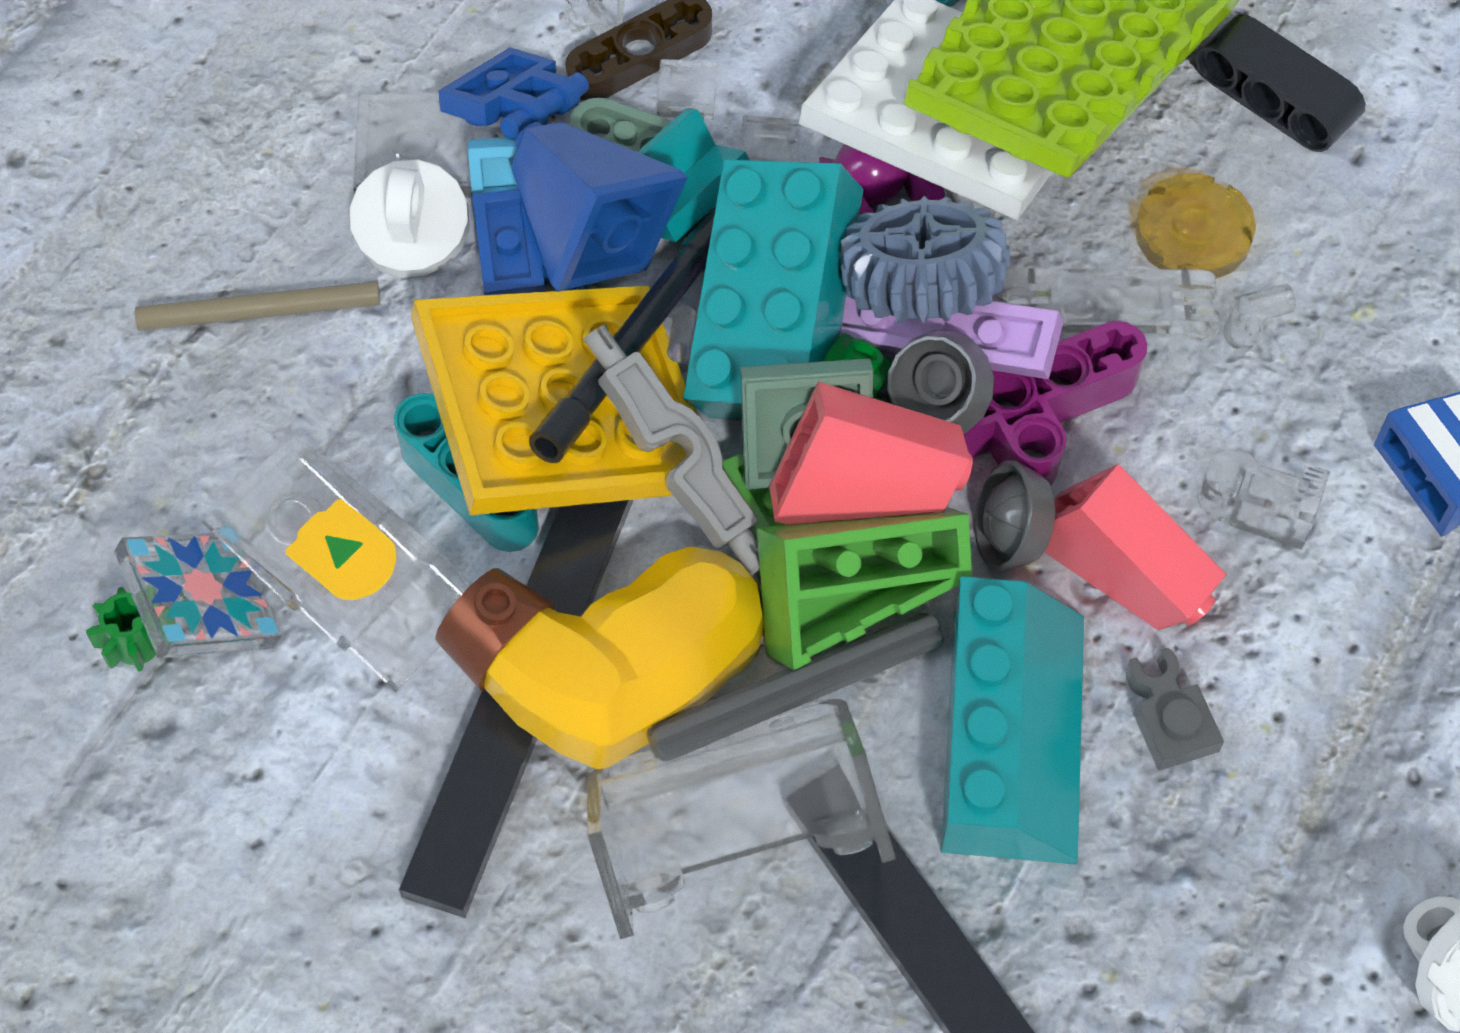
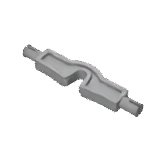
[583,324,760,575]

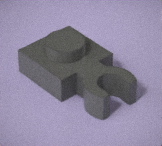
[1126,648,1224,771]

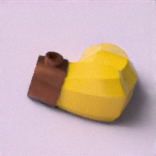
[435,546,765,769]

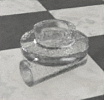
[667,306,697,373]

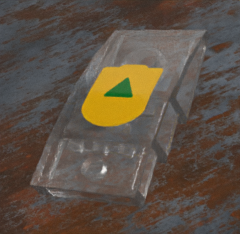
[202,434,473,692]

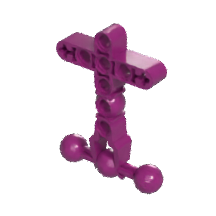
[819,143,1148,486]

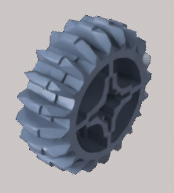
[839,196,1010,324]

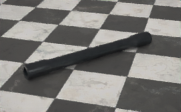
[529,213,715,463]

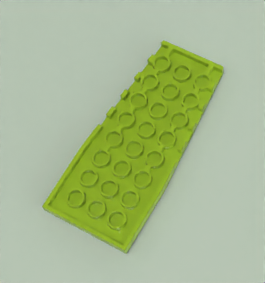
[904,0,1240,178]

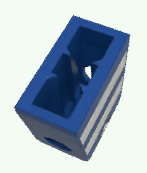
[1373,392,1460,537]

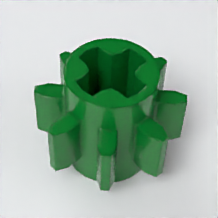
[86,587,173,672]

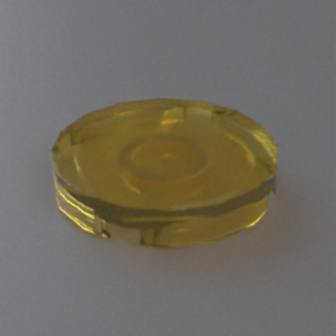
[1135,173,1256,281]

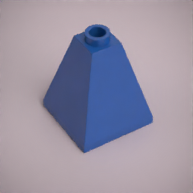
[511,122,688,291]

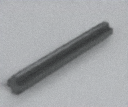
[647,613,944,762]

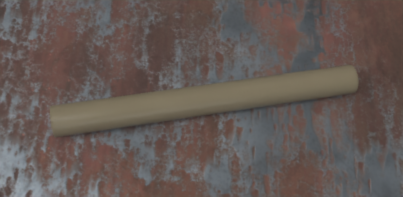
[135,281,381,331]

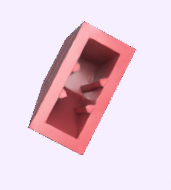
[769,382,973,525]
[1044,464,1227,630]

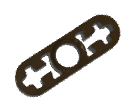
[565,0,712,101]

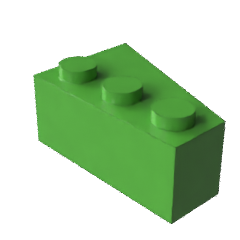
[757,507,972,671]

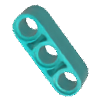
[394,393,540,552]

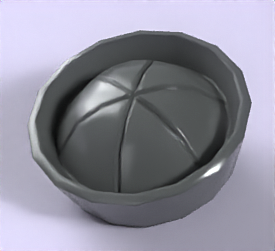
[886,330,994,434]
[975,460,1055,571]

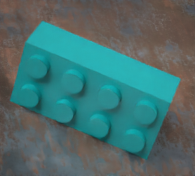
[683,159,863,421]

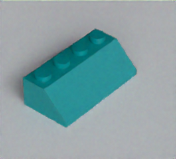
[941,576,1084,865]

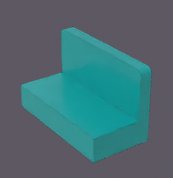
[637,108,750,242]

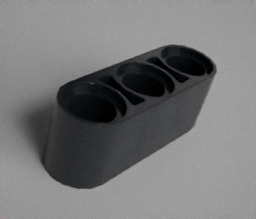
[1196,14,1366,152]

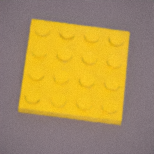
[410,286,696,515]

